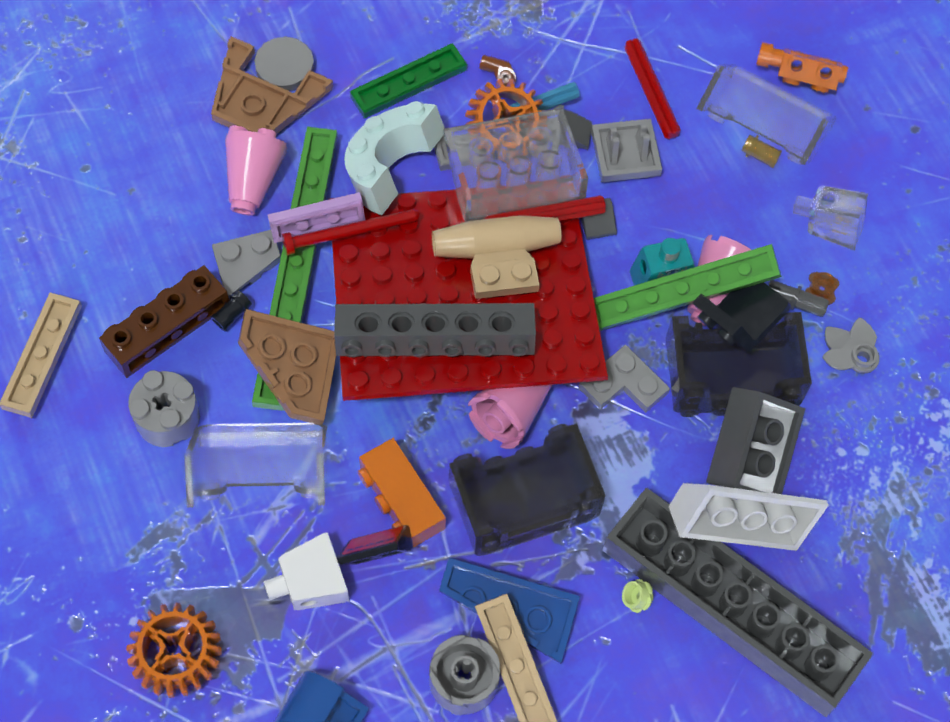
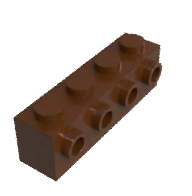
[99,265,229,378]

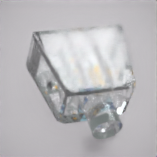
[793,185,868,250]

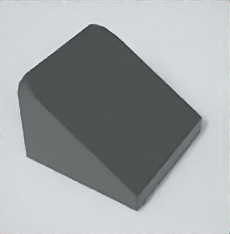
[559,109,592,150]
[581,198,617,240]

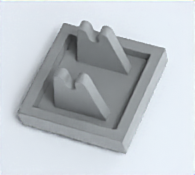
[591,119,662,183]

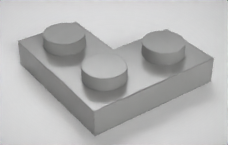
[578,345,670,413]

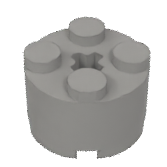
[128,370,200,447]
[429,635,500,715]

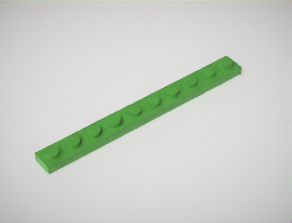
[252,127,337,411]

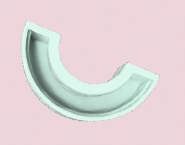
[345,101,446,215]

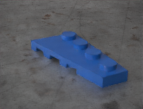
[439,557,580,664]

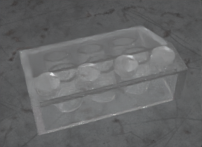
[443,108,588,222]

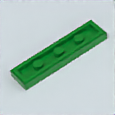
[350,43,467,119]

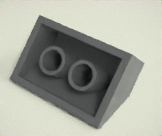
[706,387,805,494]

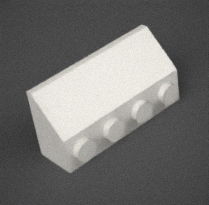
[668,483,829,551]

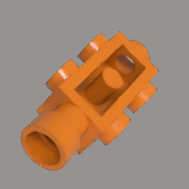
[756,42,848,93]

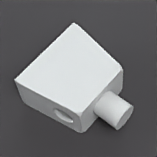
[263,532,349,610]

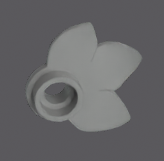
[822,318,879,373]

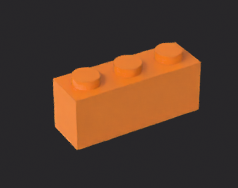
[357,438,446,548]

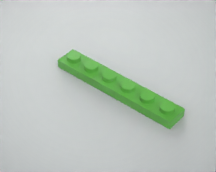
[594,244,782,331]

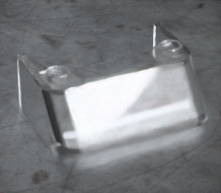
[696,64,837,165]
[184,423,328,508]

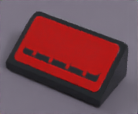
[337,525,413,565]

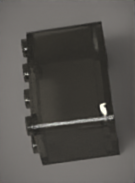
[665,312,812,417]
[448,423,606,556]

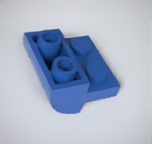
[274,671,369,722]

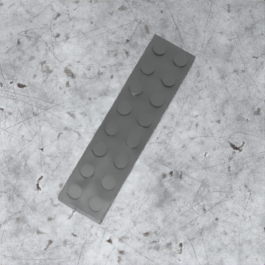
[602,487,874,717]

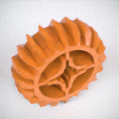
[465,79,547,161]
[126,602,222,698]

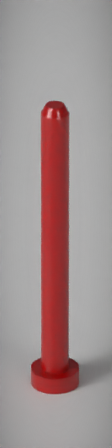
[282,209,419,255]

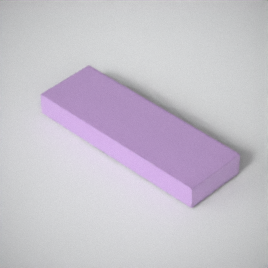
[268,192,365,243]

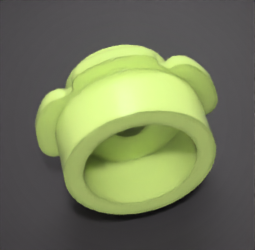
[622,579,653,613]

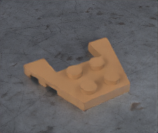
[211,36,333,135]

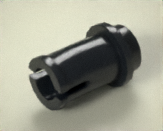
[211,291,252,332]

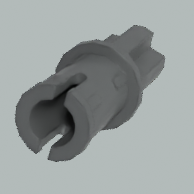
[769,279,829,317]

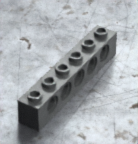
[334,303,536,357]

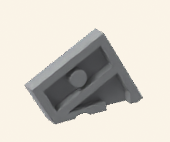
[212,230,281,300]

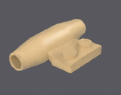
[432,215,561,299]

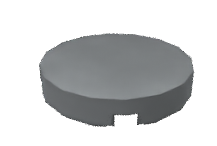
[254,37,314,91]

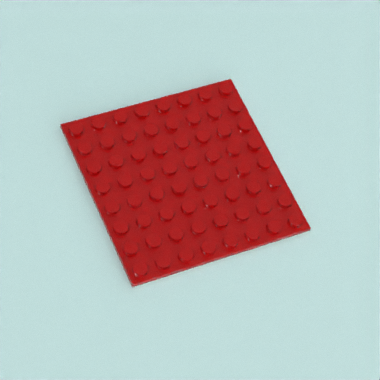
[329,181,608,401]

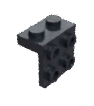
[692,282,791,353]

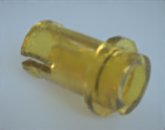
[741,135,782,168]

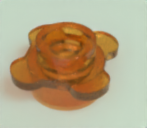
[805,272,839,305]

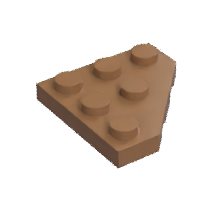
[238,309,336,425]

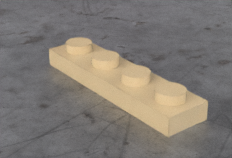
[0,292,82,418]
[475,594,557,722]

